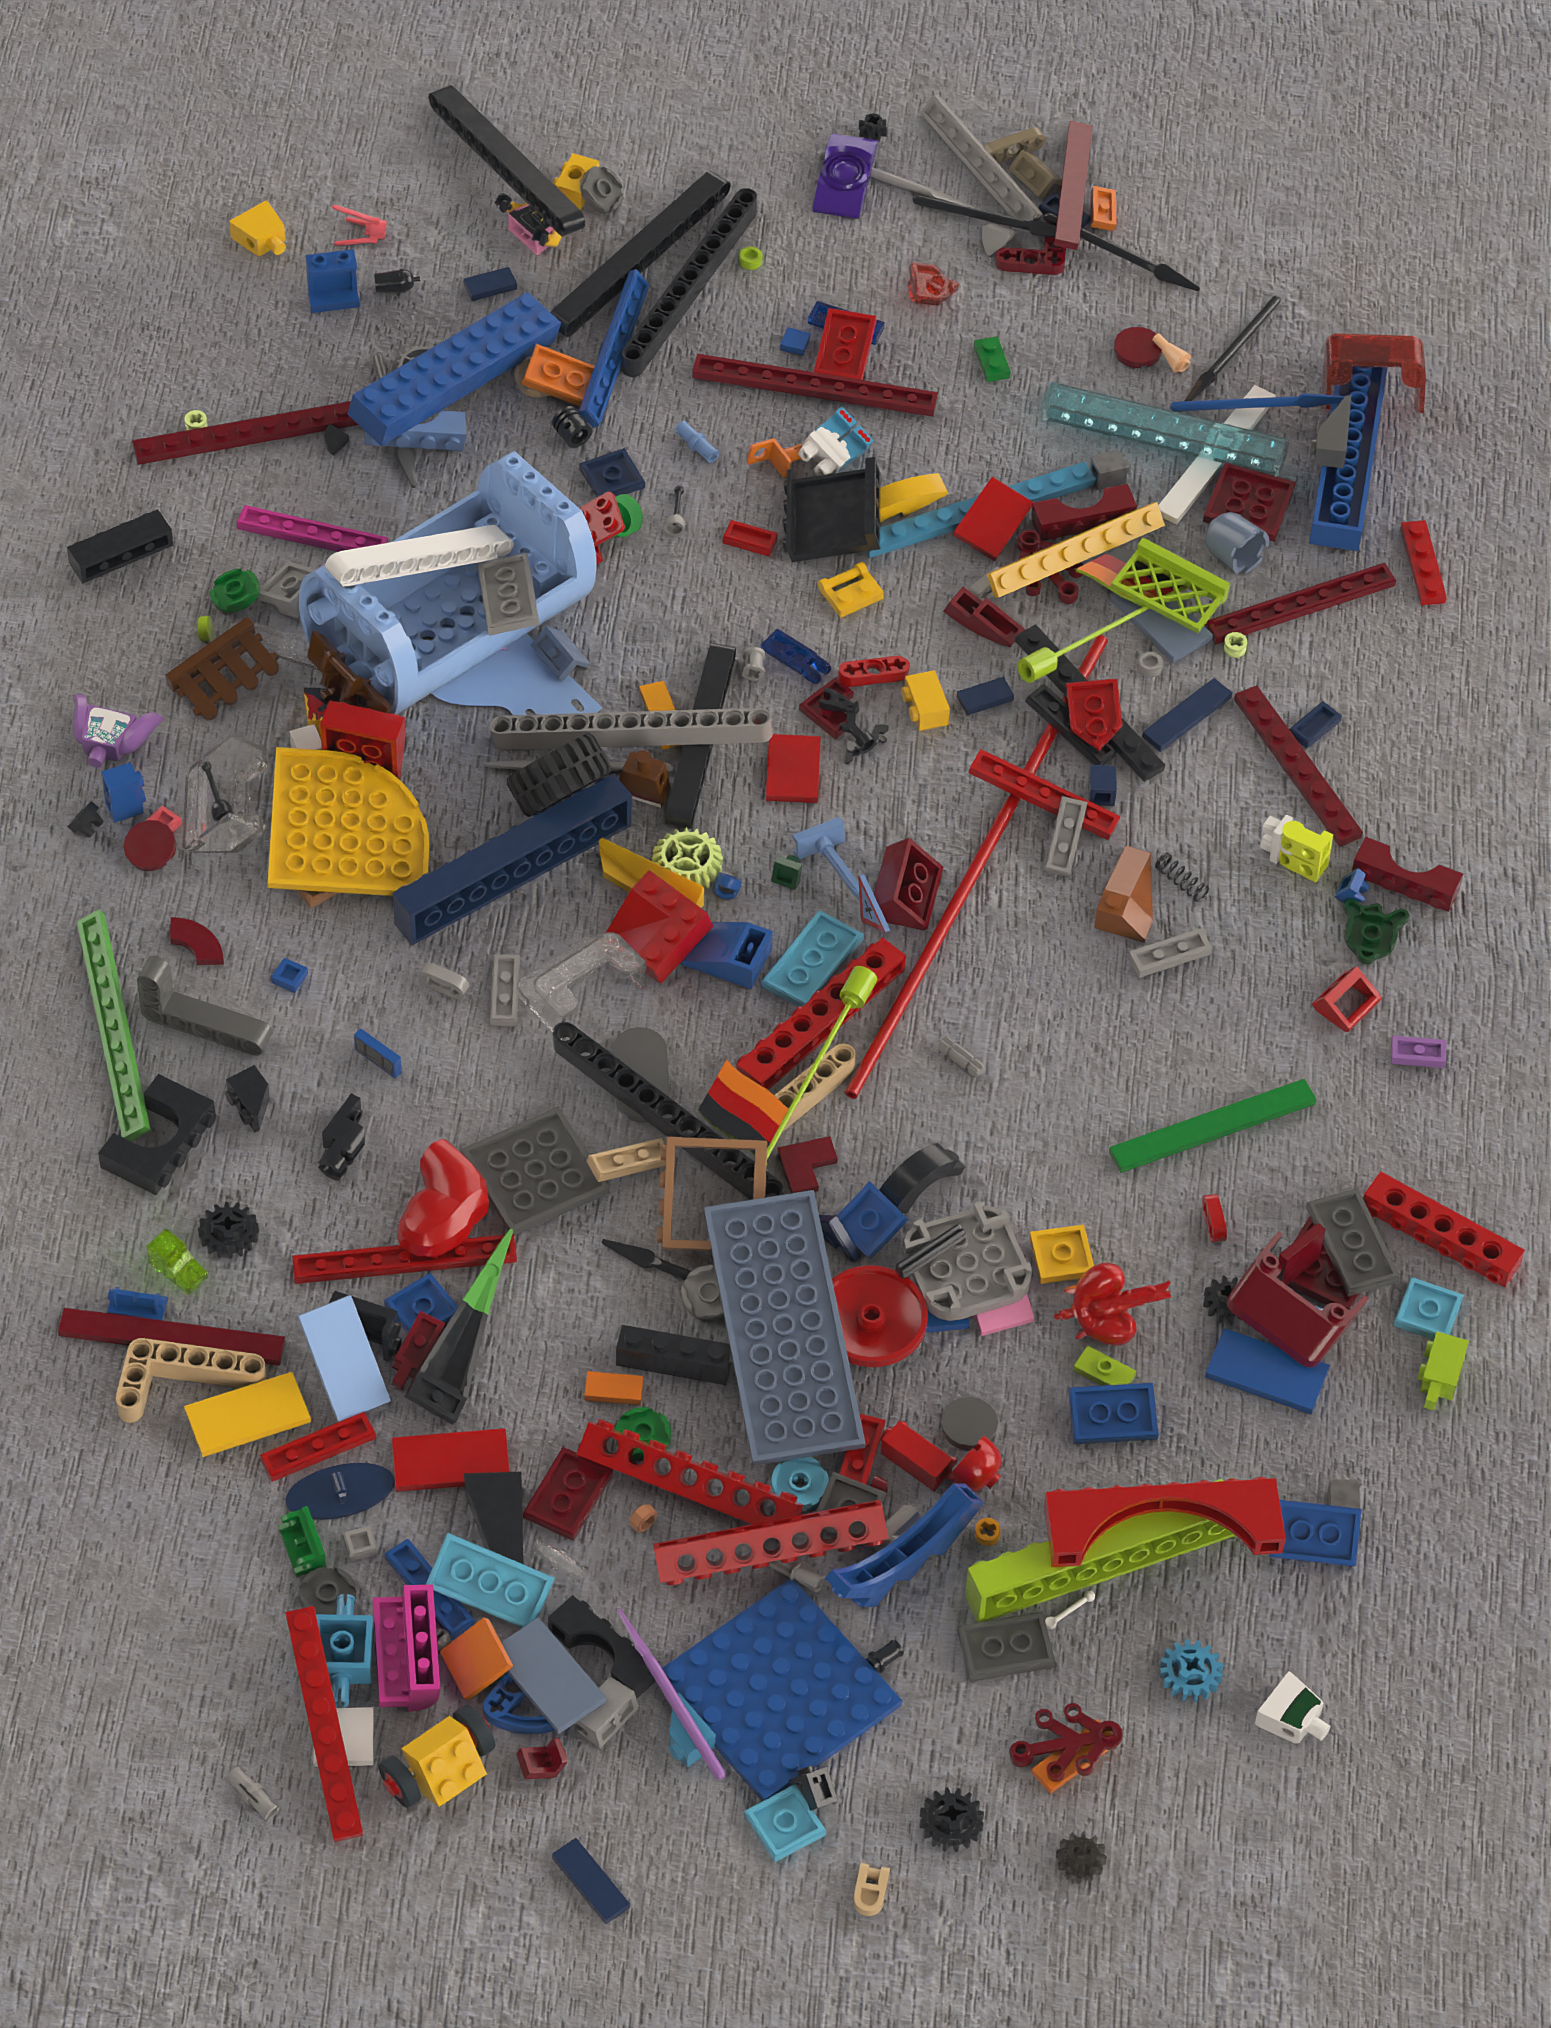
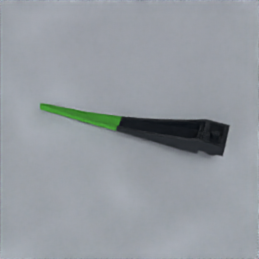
[404,1229,513,1425]

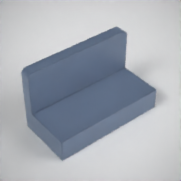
[531,626,591,680]

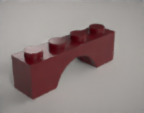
[1031,484,1137,541]
[1352,836,1463,912]

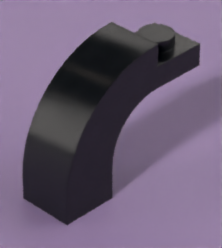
[879,1143,966,1213]

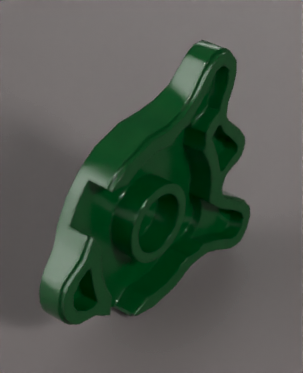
[1343,898,1410,964]

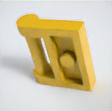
[817,562,884,618]

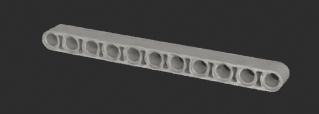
[489,708,773,750]

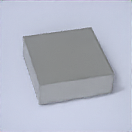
[343,1525,378,1562]

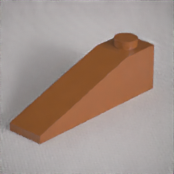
[1094,846,1153,943]

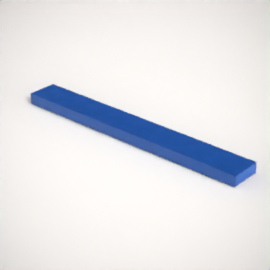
[579,269,650,428]

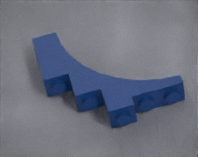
[825,1483,985,1607]

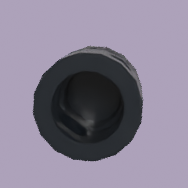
[552,406,592,448]

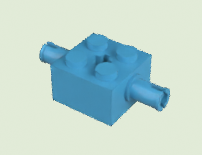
[316,1594,374,1708]

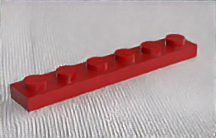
[968,749,1121,841]

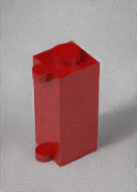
[880,1420,958,1492]

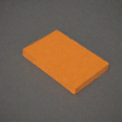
[521,344,595,406]

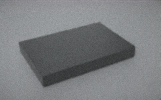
[957,1612,1056,1682]

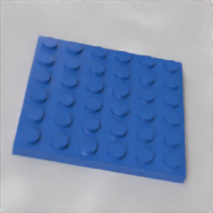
[662,1579,902,1801]

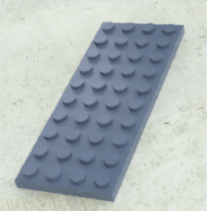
[704,1190,865,1466]

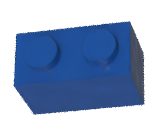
[101,762,146,823]

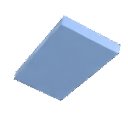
[297,1295,391,1422]

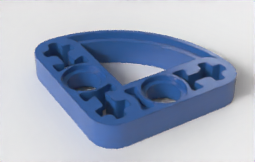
[483,1673,555,1734]

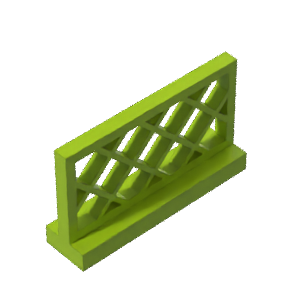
[1111,538,1230,633]

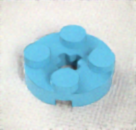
[771,1457,829,1511]

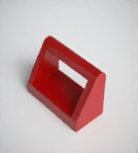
[1311,966,1382,1032]

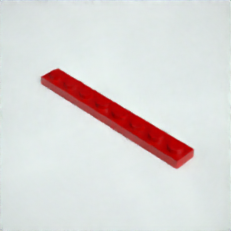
[285,1606,364,1842]

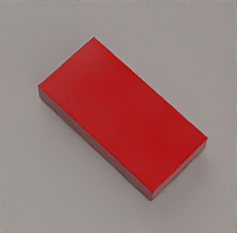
[722,520,778,557]

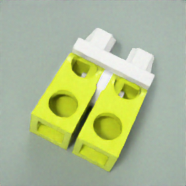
[1260,815,1333,883]

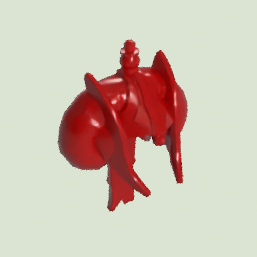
[1054,1262,1171,1346]

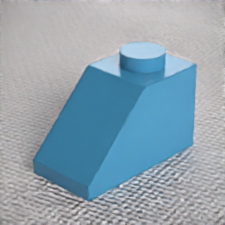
[668,1693,716,1767]

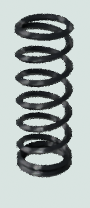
[1155,852,1209,902]

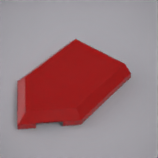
[1066,678,1122,751]

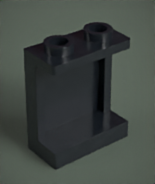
[329,1291,402,1362]

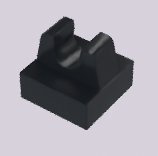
[67,801,104,837]

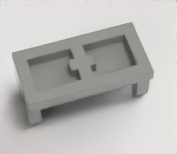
[576,1677,638,1749]

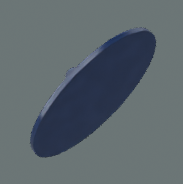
[286,1463,394,1520]

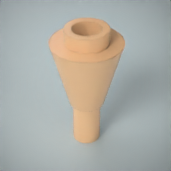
[1153,334,1191,373]

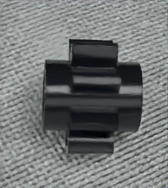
[858,113,887,142]

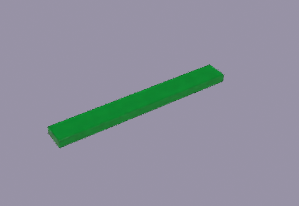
[1109,1078,1317,1173]

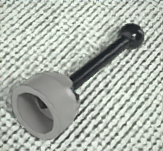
[664,485,685,536]

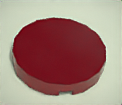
[1114,327,1162,368]
[123,820,177,871]

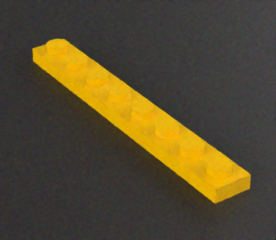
[986,502,1165,598]

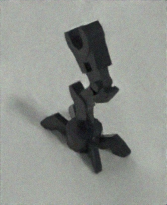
[819,688,889,764]

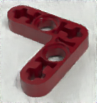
[995,222,1066,275]

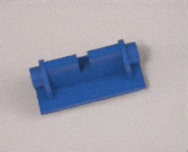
[107,1287,168,1320]

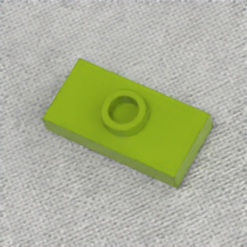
[1073,1345,1137,1386]

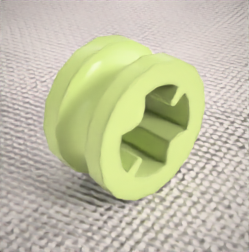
[184,410,208,430]
[1223,632,1247,658]

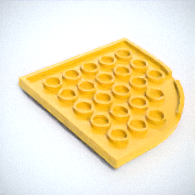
[267,747,429,896]

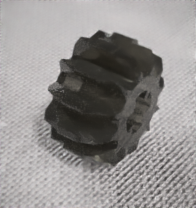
[1056,1830,1107,1884]

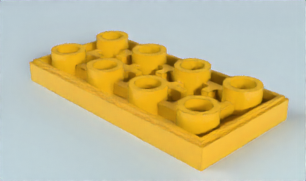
[184,1372,311,1457]

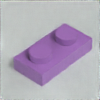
[1391,1036,1446,1068]

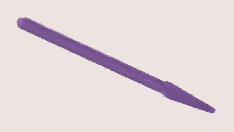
[617,1608,726,1780]

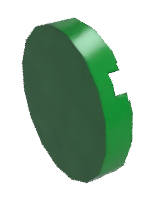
[210,569,261,613]
[615,1407,671,1461]

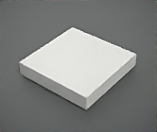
[313,1707,374,1767]

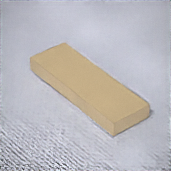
[587,1138,666,1182]

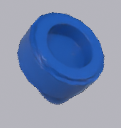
[713,872,742,900]

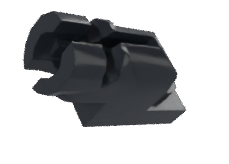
[318,1093,365,1181]

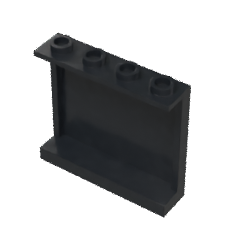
[783,457,881,562]

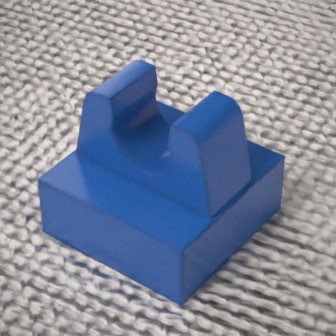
[1334,868,1369,903]

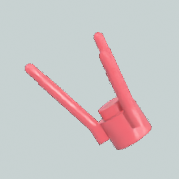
[332,205,387,246]

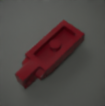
[392,1311,445,1390]

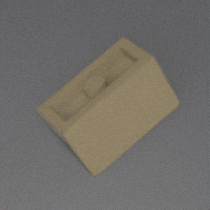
[1009,150,1062,198]

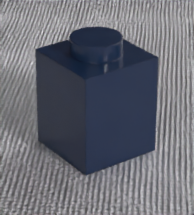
[1088,764,1117,806]

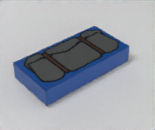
[354,1029,402,1079]

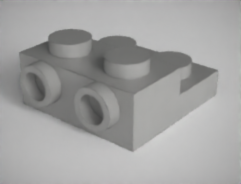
[258,561,316,618]

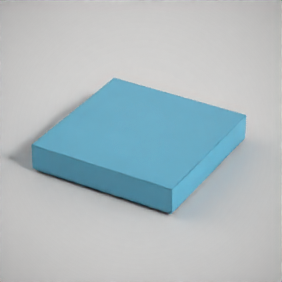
[1394,1277,1464,1339]
[744,1784,826,1862]

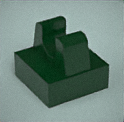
[771,854,802,890]

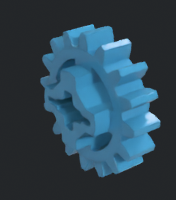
[1159,1639,1223,1702]

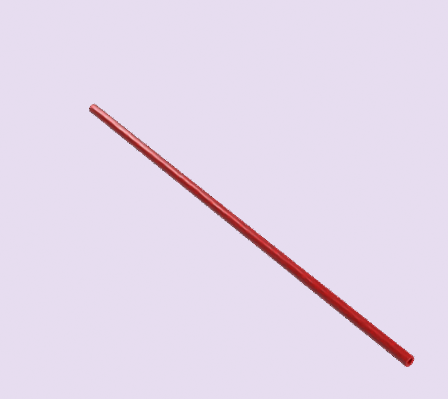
[845,635,1108,1099]

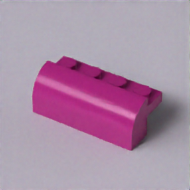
[372,1584,440,1712]

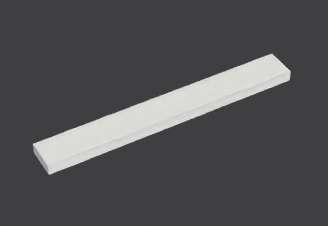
[1158,385,1276,525]

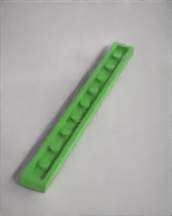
[77,909,151,1141]

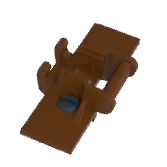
[307,630,391,713]

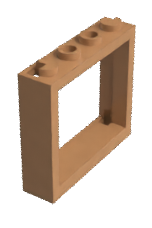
[657,1137,767,1252]

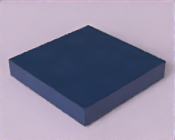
[579,448,645,498]

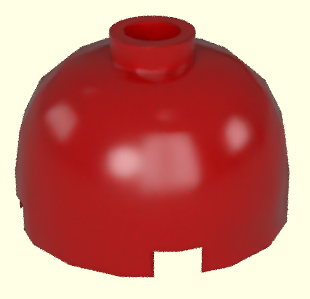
[947,1435,1002,1492]

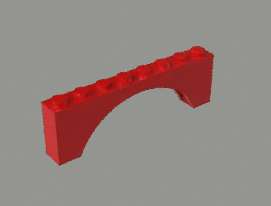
[1044,1477,1286,1567]

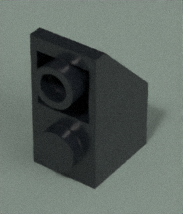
[225,1065,270,1132]

